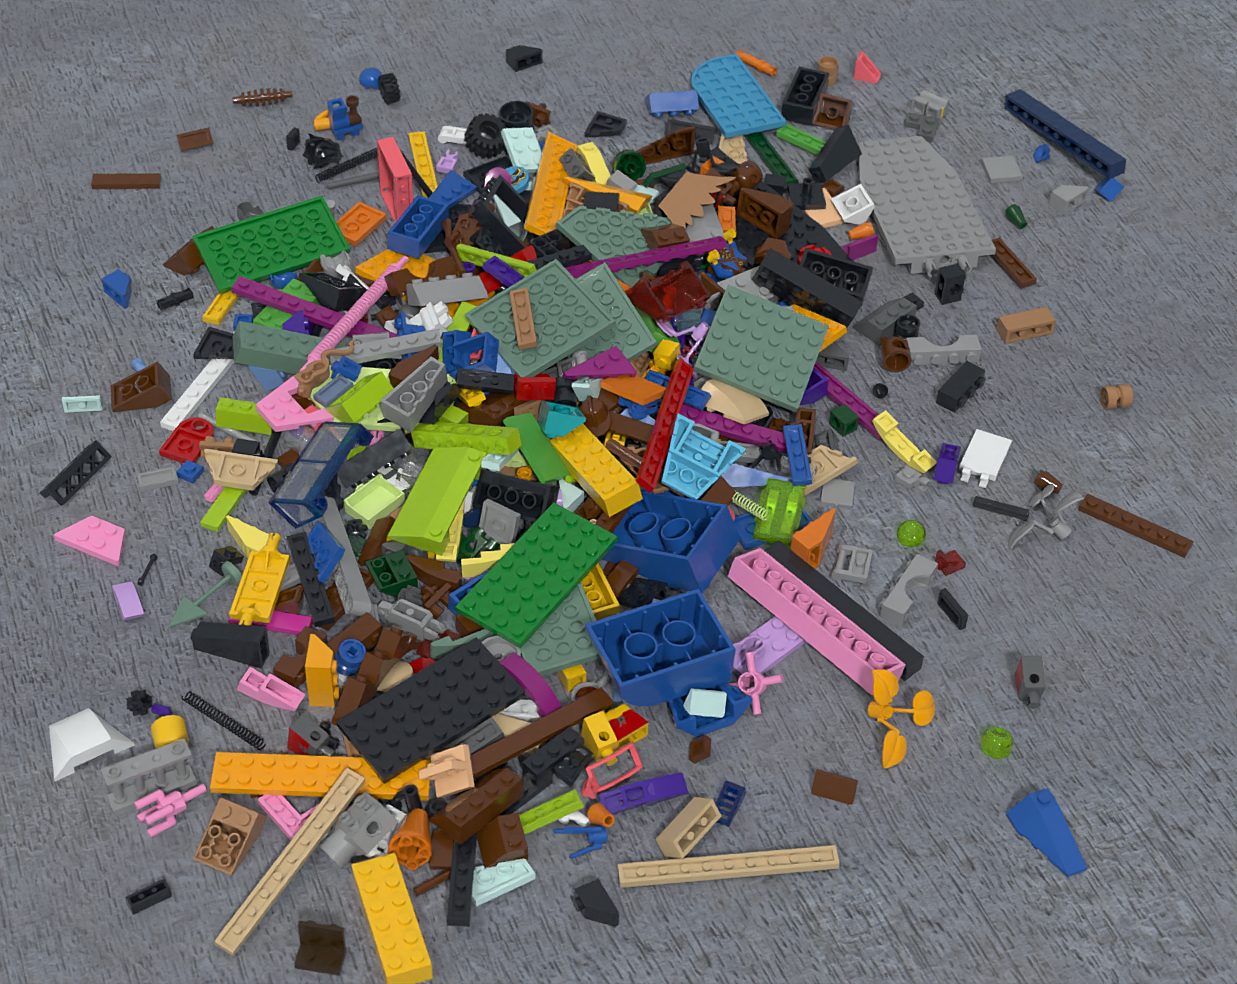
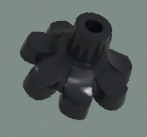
[344,519,368,541]

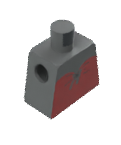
[1014,656,1045,708]
[287,714,336,756]

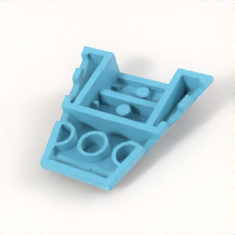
[661,413,746,499]

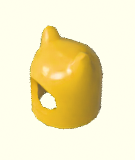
[151,715,189,766]

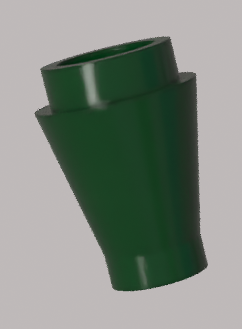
[1005,204,1028,229]

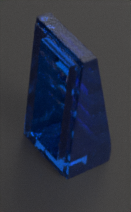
[715,780,746,827]

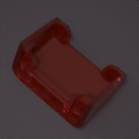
[626,261,711,323]

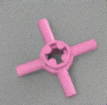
[729,652,784,715]

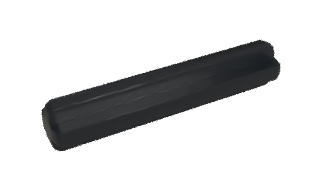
[973,496,1030,520]

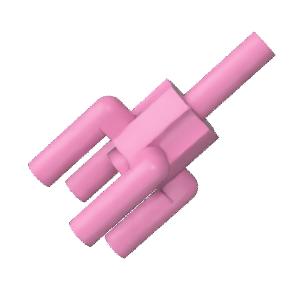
[134,784,207,838]

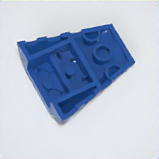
[669,682,752,737]

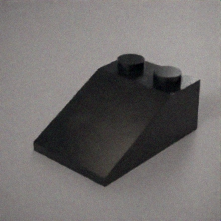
[299,272,363,312]

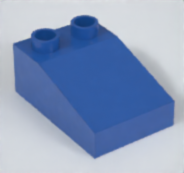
[602,490,740,593]

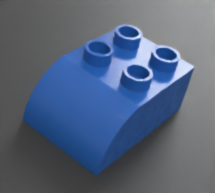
[585,589,736,707]

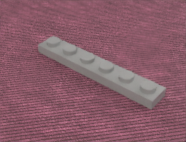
[330,329,442,366]

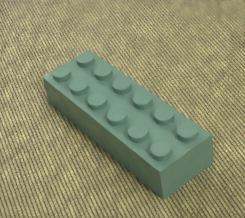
[233,321,346,374]

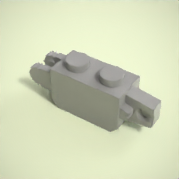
[378,598,446,642]

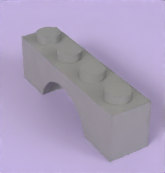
[906,335,981,365]
[879,554,938,627]

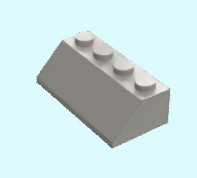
[406,272,488,306]

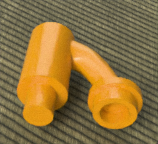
[313,106,331,131]

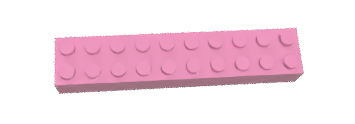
[728,548,906,695]

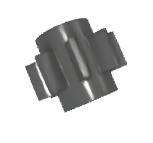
[398,585,423,606]

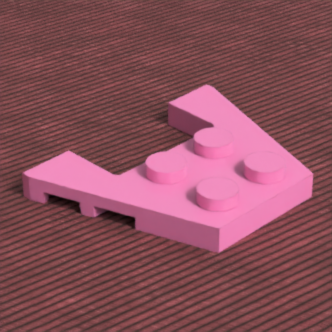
[256,375,334,432]

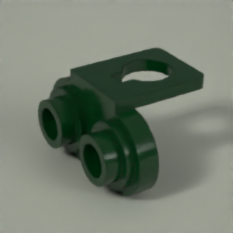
[459,526,500,558]

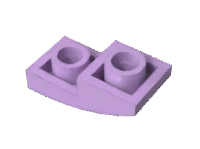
[112,581,144,621]

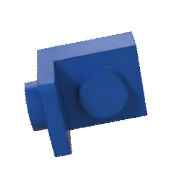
[330,355,362,382]

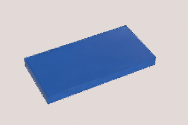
[734,499,812,550]

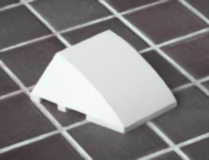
[49,708,135,781]

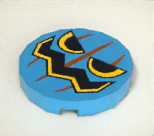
[505,166,530,193]

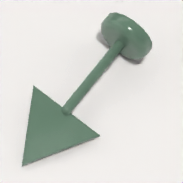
[169,561,242,627]

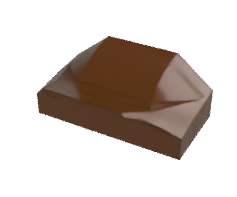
[754,237,791,264]

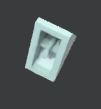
[572,376,603,402]
[559,479,584,513]

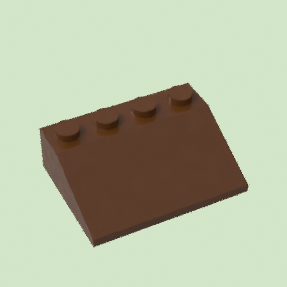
[455,390,530,427]

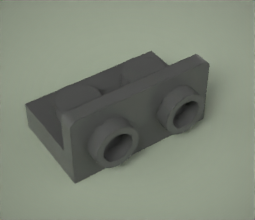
[559,148,595,181]

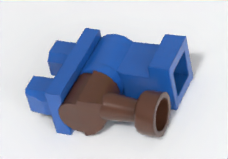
[327,95,363,140]

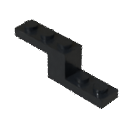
[499,727,584,816]

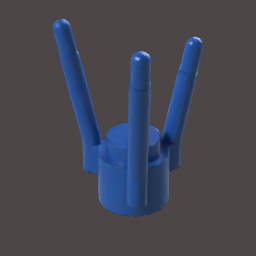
[553,826,607,859]

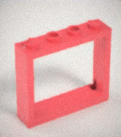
[377,137,413,223]

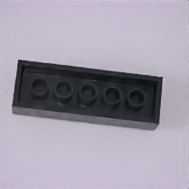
[752,248,863,329]

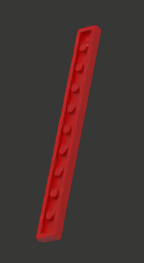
[635,358,694,493]

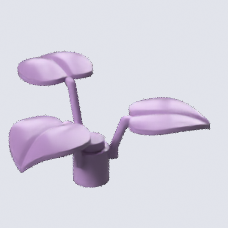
[654,307,710,379]

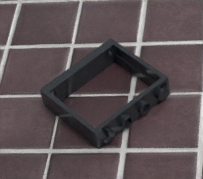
[471,175,535,256]

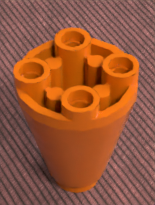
[388,809,432,870]

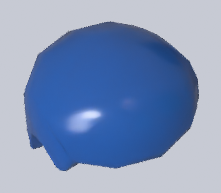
[359,68,382,90]
[270,272,298,289]

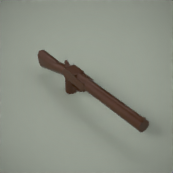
[441,219,467,277]

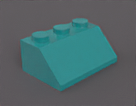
[537,400,586,438]

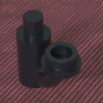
[386,784,423,812]

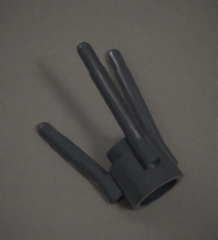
[751,440,782,471]

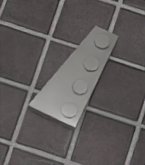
[380,357,447,432]

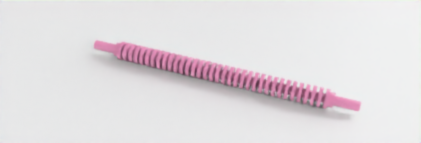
[300,256,408,372]

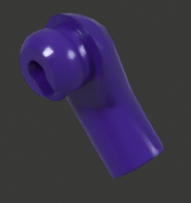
[151,703,173,717]

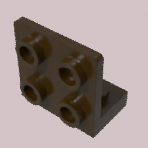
[294,921,347,976]

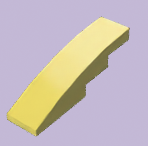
[461,543,515,578]

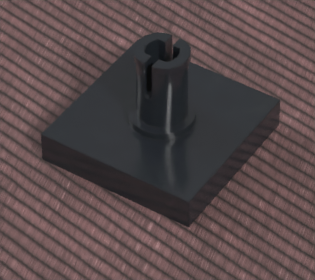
[787,177,826,210]

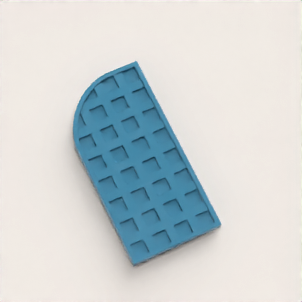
[691,54,786,138]

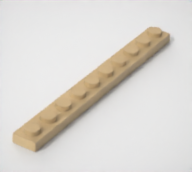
[214,768,365,956]
[617,845,840,888]

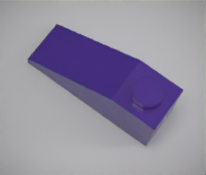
[934,443,961,484]

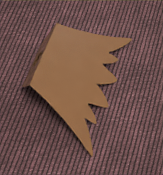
[658,172,736,230]

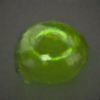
[897,520,926,547]
[980,726,1014,759]

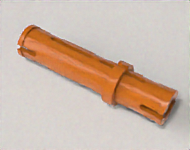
[735,49,778,77]

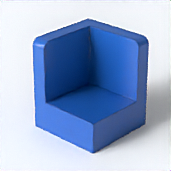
[1095,177,1124,202]

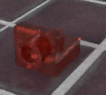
[935,550,966,576]

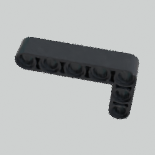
[532,229,576,259]

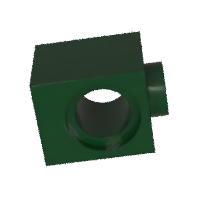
[829,404,859,437]

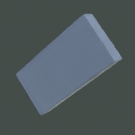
[313,374,354,408]

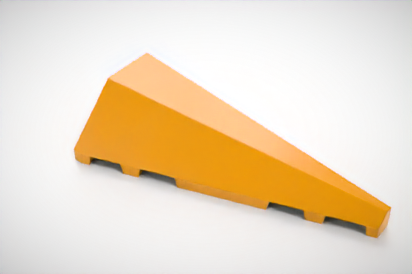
[563,176,653,214]

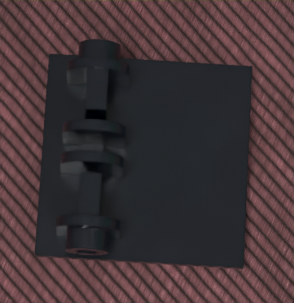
[617,578,668,608]

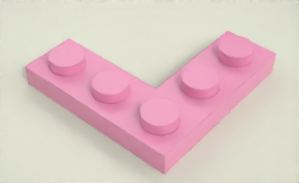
[258,795,349,840]

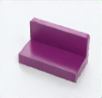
[841,234,878,260]

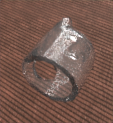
[284,424,328,460]

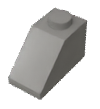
[1049,185,1089,214]

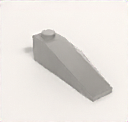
[686,203,724,254]

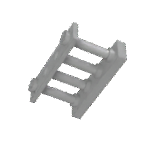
[100,739,197,816]

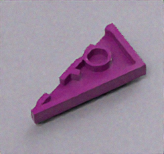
[563,346,637,380]

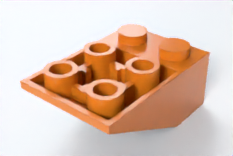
[791,508,836,569]

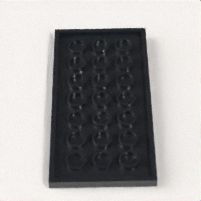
[336,637,525,784]

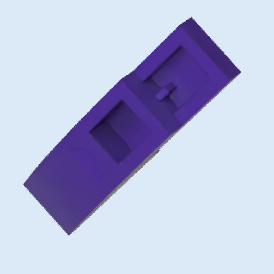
[599,772,689,815]

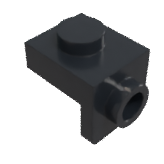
[209,546,244,576]

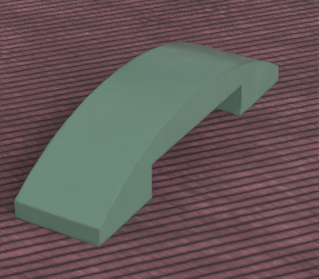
[430,629,497,659]

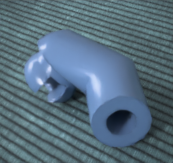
[131,358,146,372]

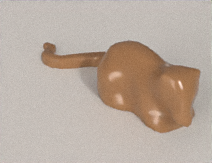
[294,340,355,398]

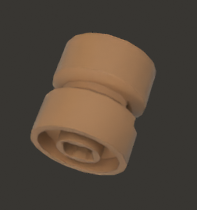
[818,56,839,86]
[1100,383,1133,410]

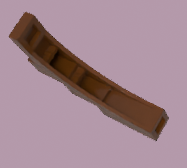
[331,625,423,726]

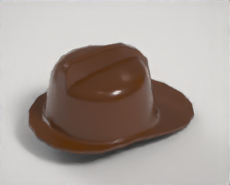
[580,395,611,437]

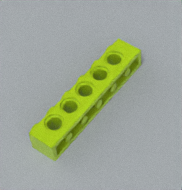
[411,422,522,455]

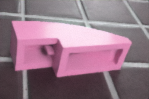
[237,667,306,711]

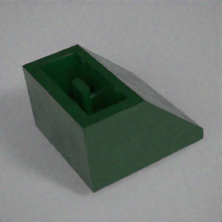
[365,550,418,598]

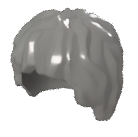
[320,250,353,279]

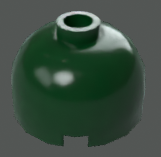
[612,149,646,181]

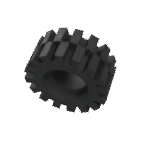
[378,72,401,104]

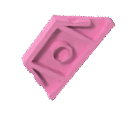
[54,516,126,566]

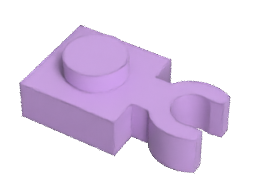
[436,150,458,174]

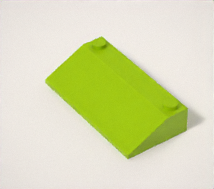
[387,447,487,556]

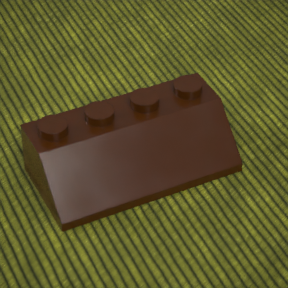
[430,767,523,844]

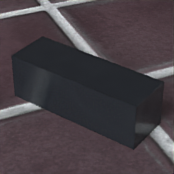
[125,879,172,915]

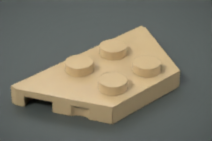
[794,445,858,500]
[204,449,278,491]

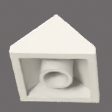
[831,184,875,225]

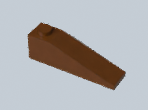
[637,126,695,165]

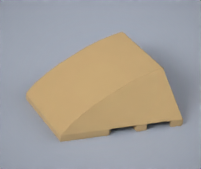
[701,379,769,424]

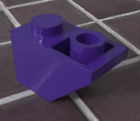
[282,310,309,335]

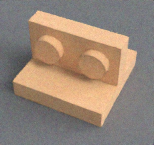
[419,744,475,798]

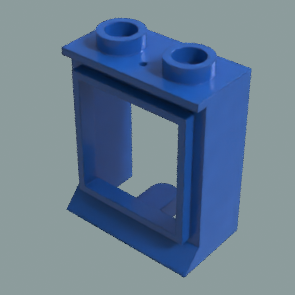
[449,331,499,380]

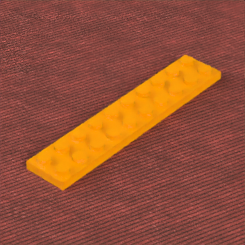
[524,131,578,236]
[210,752,432,801]

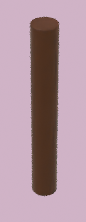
[413,870,451,897]

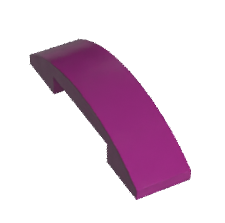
[499,653,562,718]

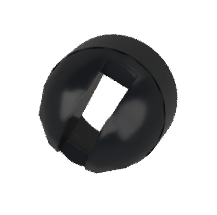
[872,383,888,399]

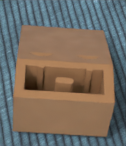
[193,797,267,875]

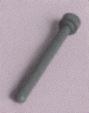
[326,172,379,189]

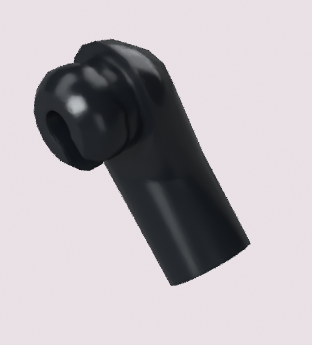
[319,721,340,750]

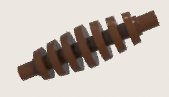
[232,88,293,106]

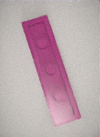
[228,611,312,635]

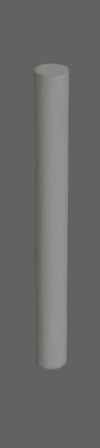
[198,412,261,445]

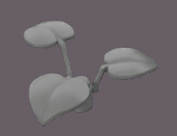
[1009,484,1084,550]

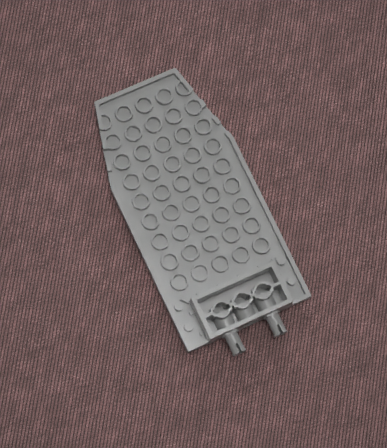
[859,136,996,277]

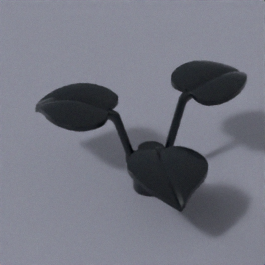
[661,138,738,185]

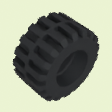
[464,113,508,159]

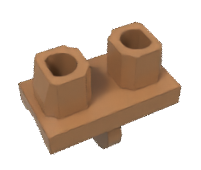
[199,436,234,458]

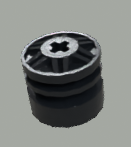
[499,100,534,131]

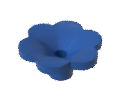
[1033,143,1050,163]

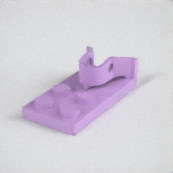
[732,616,806,684]

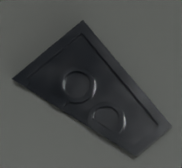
[193,327,234,359]

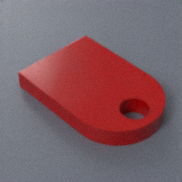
[159,418,214,463]

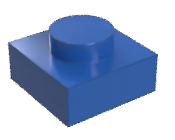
[176,460,204,483]

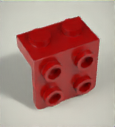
[514,374,556,401]

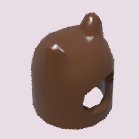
[880,336,912,372]

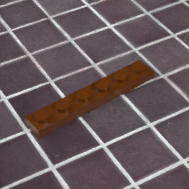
[1078,494,1194,558]

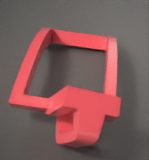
[581,741,643,799]

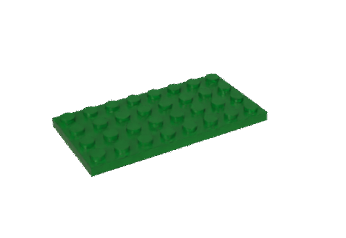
[192,196,350,294]
[455,503,618,649]

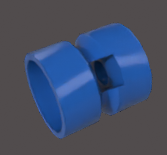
[334,639,366,676]

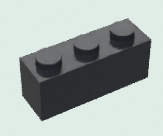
[936,361,985,413]

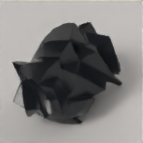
[302,133,343,169]

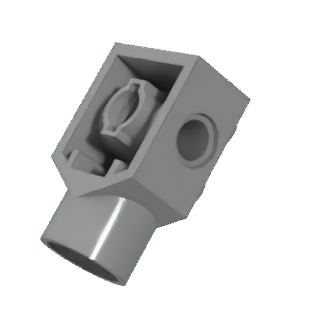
[320,791,398,868]

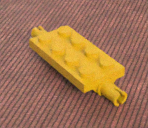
[229,533,291,626]

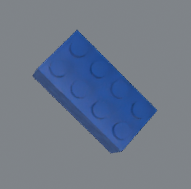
[388,195,449,258]

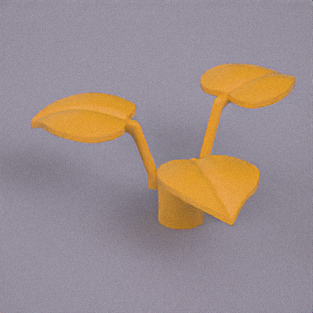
[868,669,935,768]

